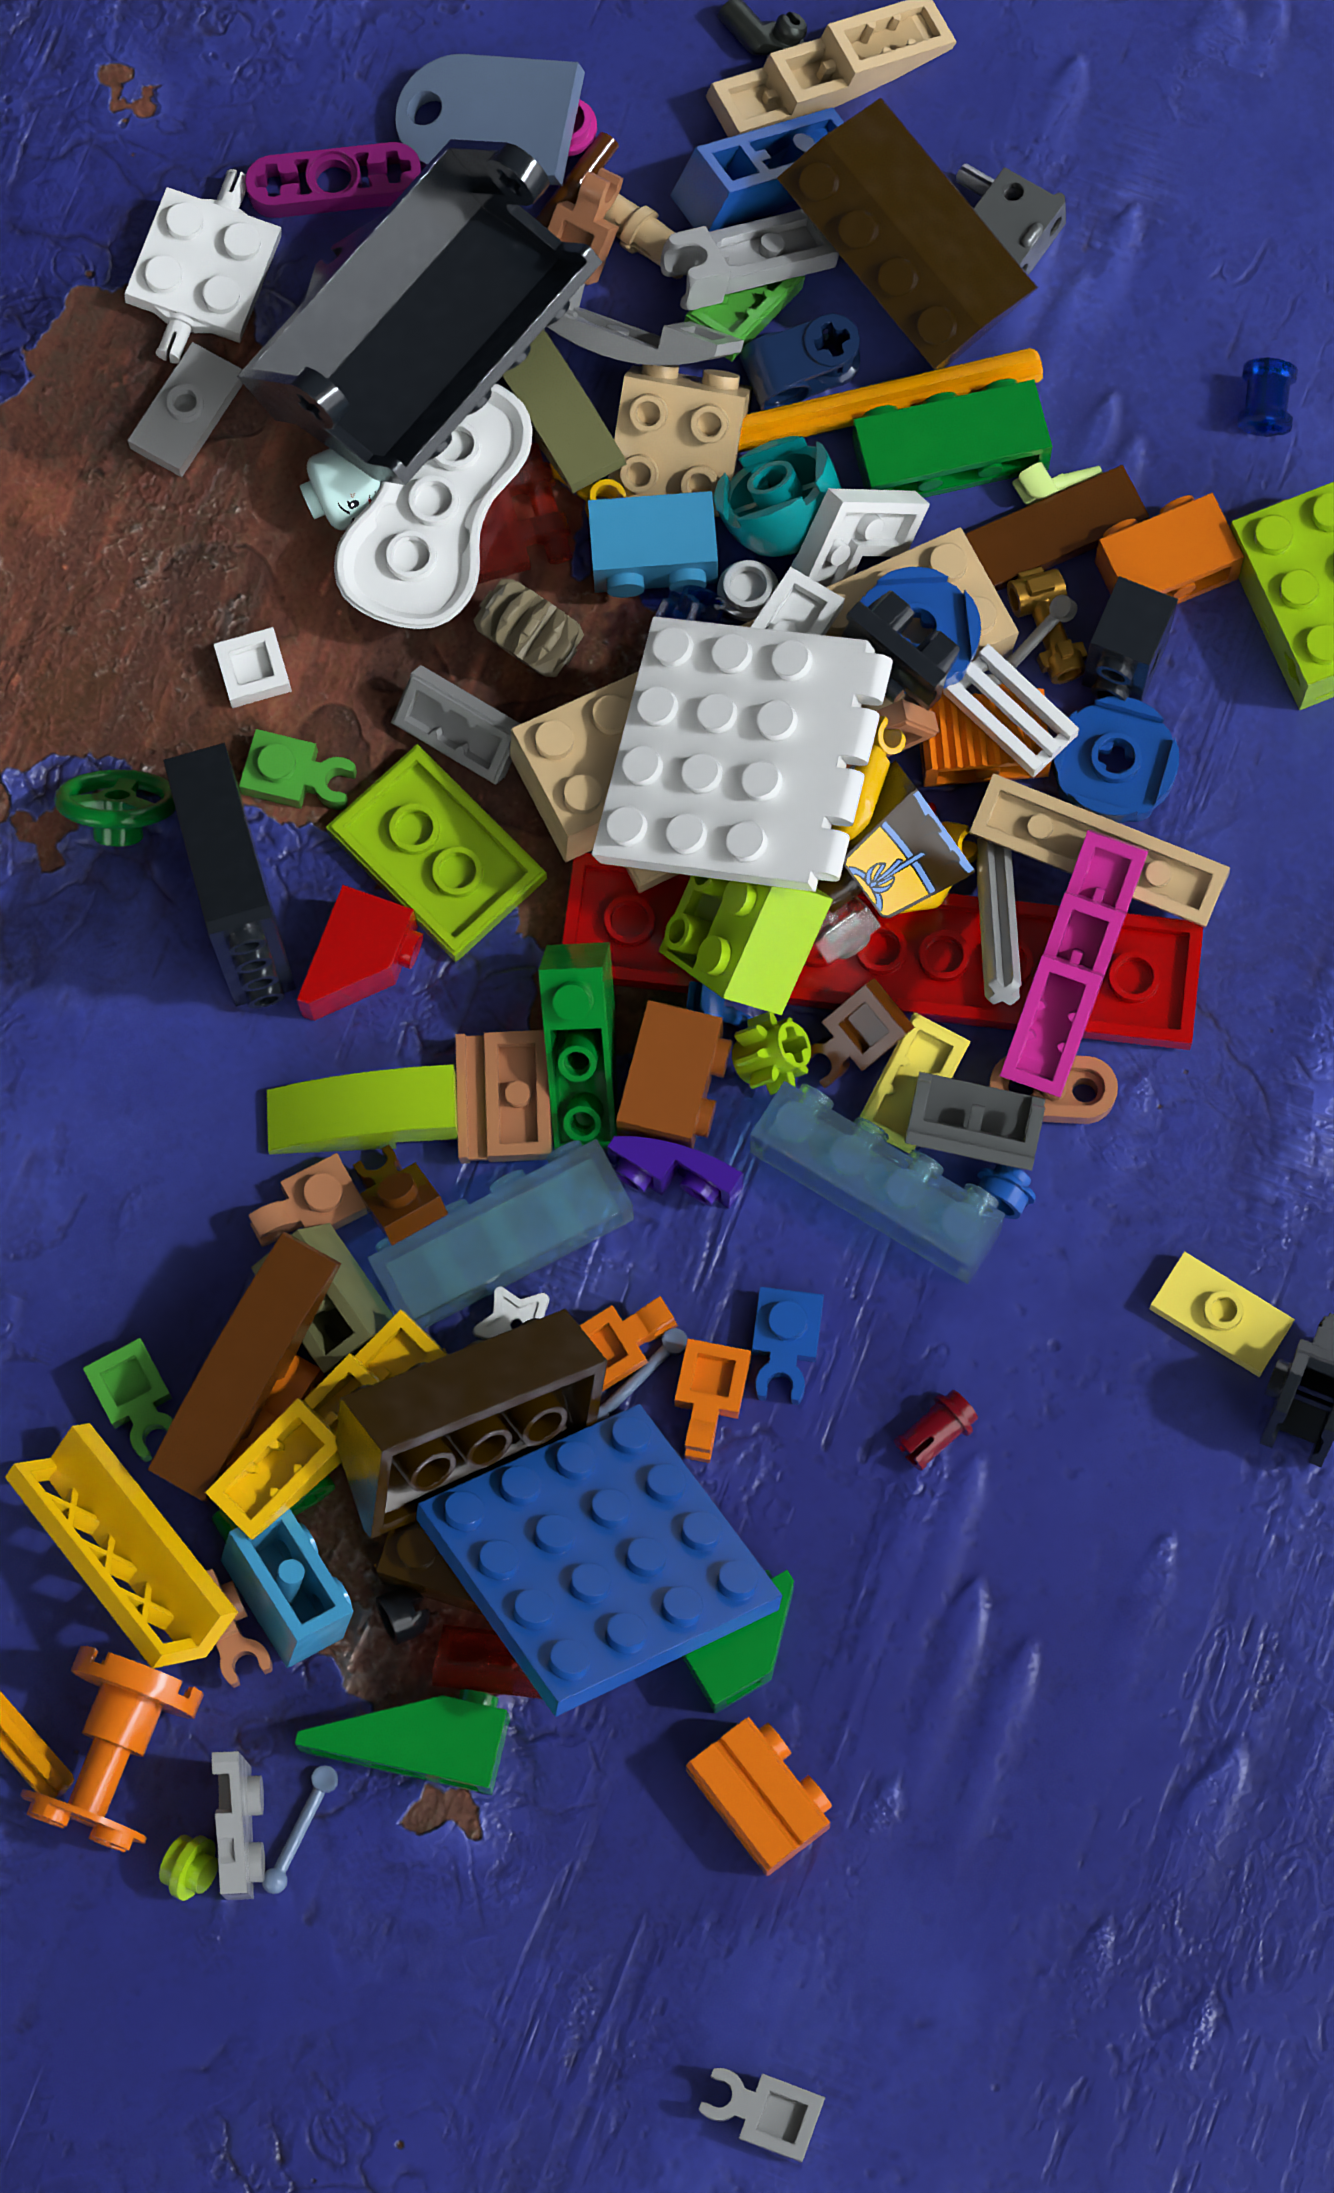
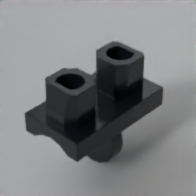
[841,591,960,711]

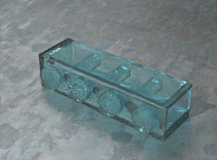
[367,1139,634,1329]

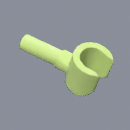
[1012,462,1103,506]

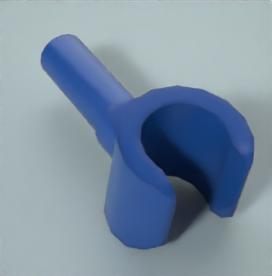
[686,981,753,1029]

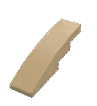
[706,0,956,138]

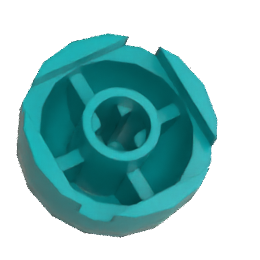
[713,436,841,557]

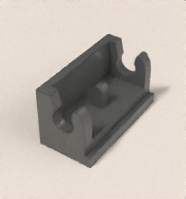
[904,1071,1045,1171]

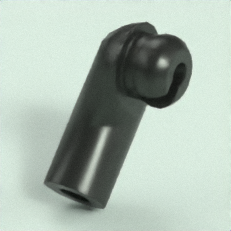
[718,0,807,55]

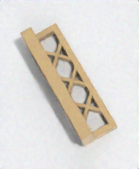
[969,773,1230,928]

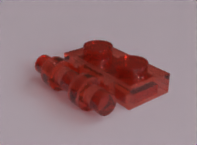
[477,443,572,584]

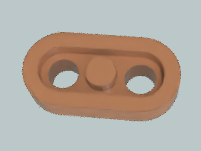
[989,1055,1118,1124]

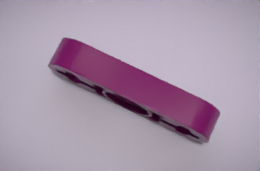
[245,142,421,218]

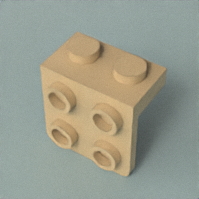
[608,364,752,517]

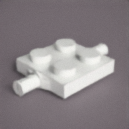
[125,169,281,364]

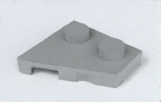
[212,1751,265,1900]

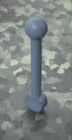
[597,1328,687,1423]
[261,1765,338,1894]

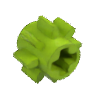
[732,1012,811,1095]

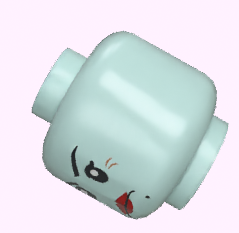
[299,448,382,530]

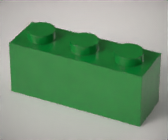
[852,379,1052,498]

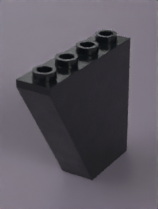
[163,742,296,1008]

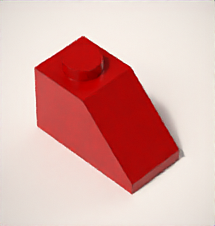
[297,885,423,1021]

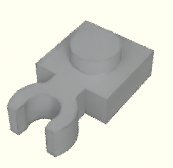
[699,2068,825,2163]

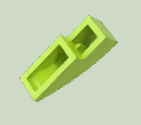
[267,1065,458,1154]

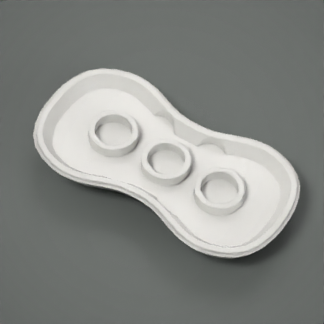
[334,384,532,629]

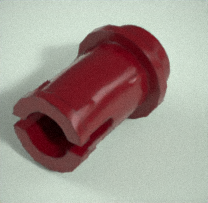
[894,1390,978,1471]

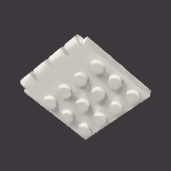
[592,617,893,892]

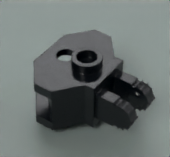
[1260,1313,1334,1467]

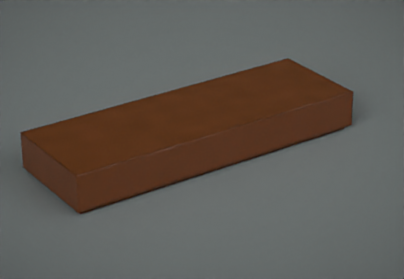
[965,465,1150,591]

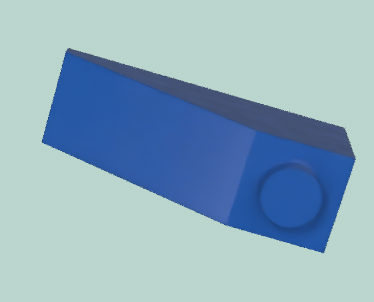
[670,107,844,232]

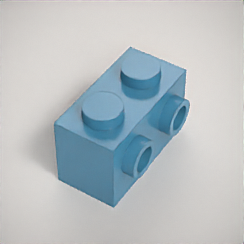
[588,491,718,598]
[220,1509,354,1668]

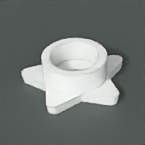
[473,1286,550,1340]

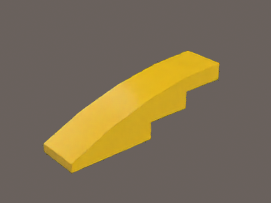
[205,1309,448,1540]

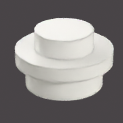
[717,560,779,622]

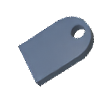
[395,54,585,186]

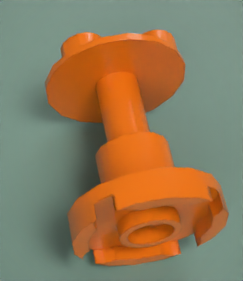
[20,1646,204,1853]

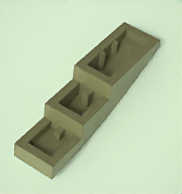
[497,329,627,493]

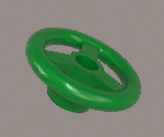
[54,769,176,847]

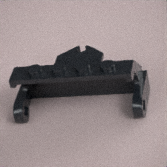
[237,139,602,485]

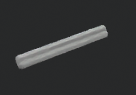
[976,838,1022,1005]

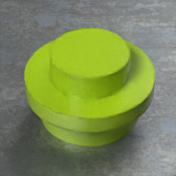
[159,1835,219,1901]

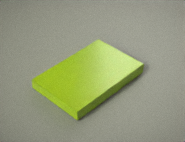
[326,744,547,962]

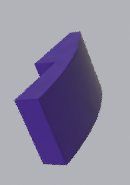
[607,1136,743,1209]

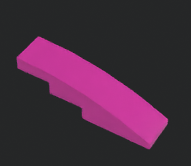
[1000,829,1149,1097]

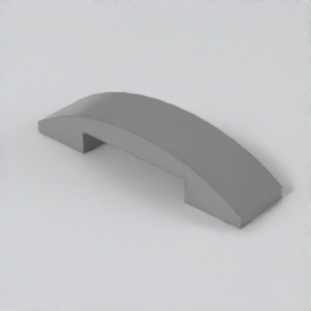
[547,283,744,366]

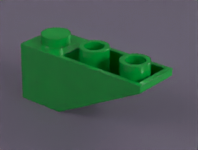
[538,942,618,1151]

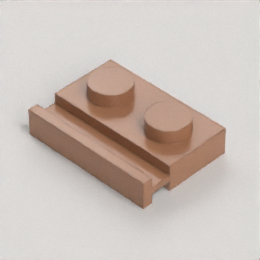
[455,1030,553,1164]

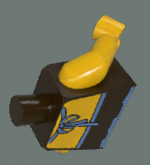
[817,716,978,918]

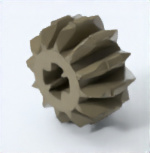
[473,579,584,677]

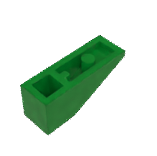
[295,1689,510,1795]

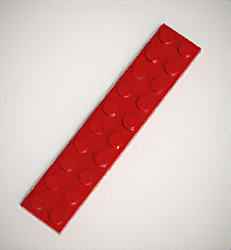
[562,853,1203,1050]

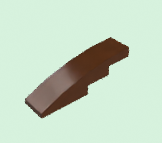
[148,1232,341,1502]

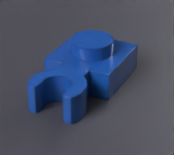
[752,1287,824,1405]

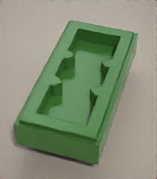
[684,275,805,362]

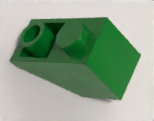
[682,1570,794,1714]

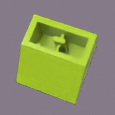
[659,875,833,1016]

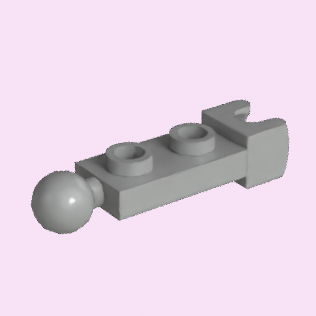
[660,209,839,310]

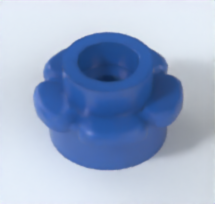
[974,1163,1036,1219]

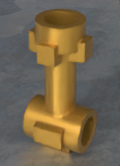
[1007,567,1088,684]

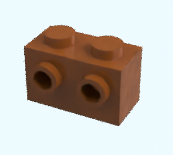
[616,1000,732,1149]

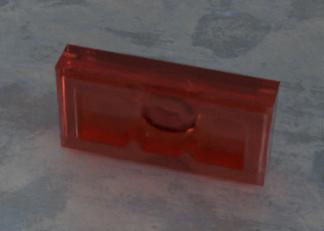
[432,1624,542,1699]

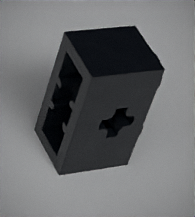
[1082,576,1178,701]

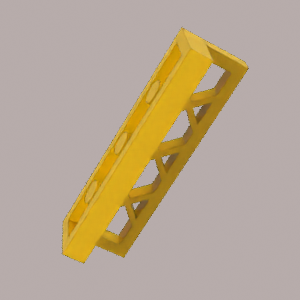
[5,1423,238,1668]

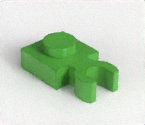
[239,729,357,810]
[83,1338,173,1462]

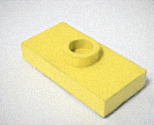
[855,1012,971,1155]
[1149,1251,1295,1377]

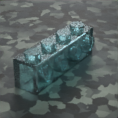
[750,1081,1005,1284]

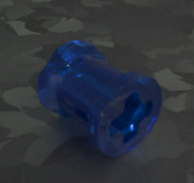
[1237,357,1298,437]

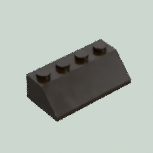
[777,98,1039,369]
[335,1309,608,1539]

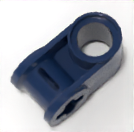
[739,313,860,411]

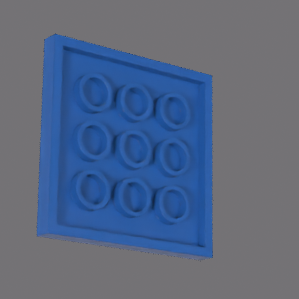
[416,1404,783,1717]

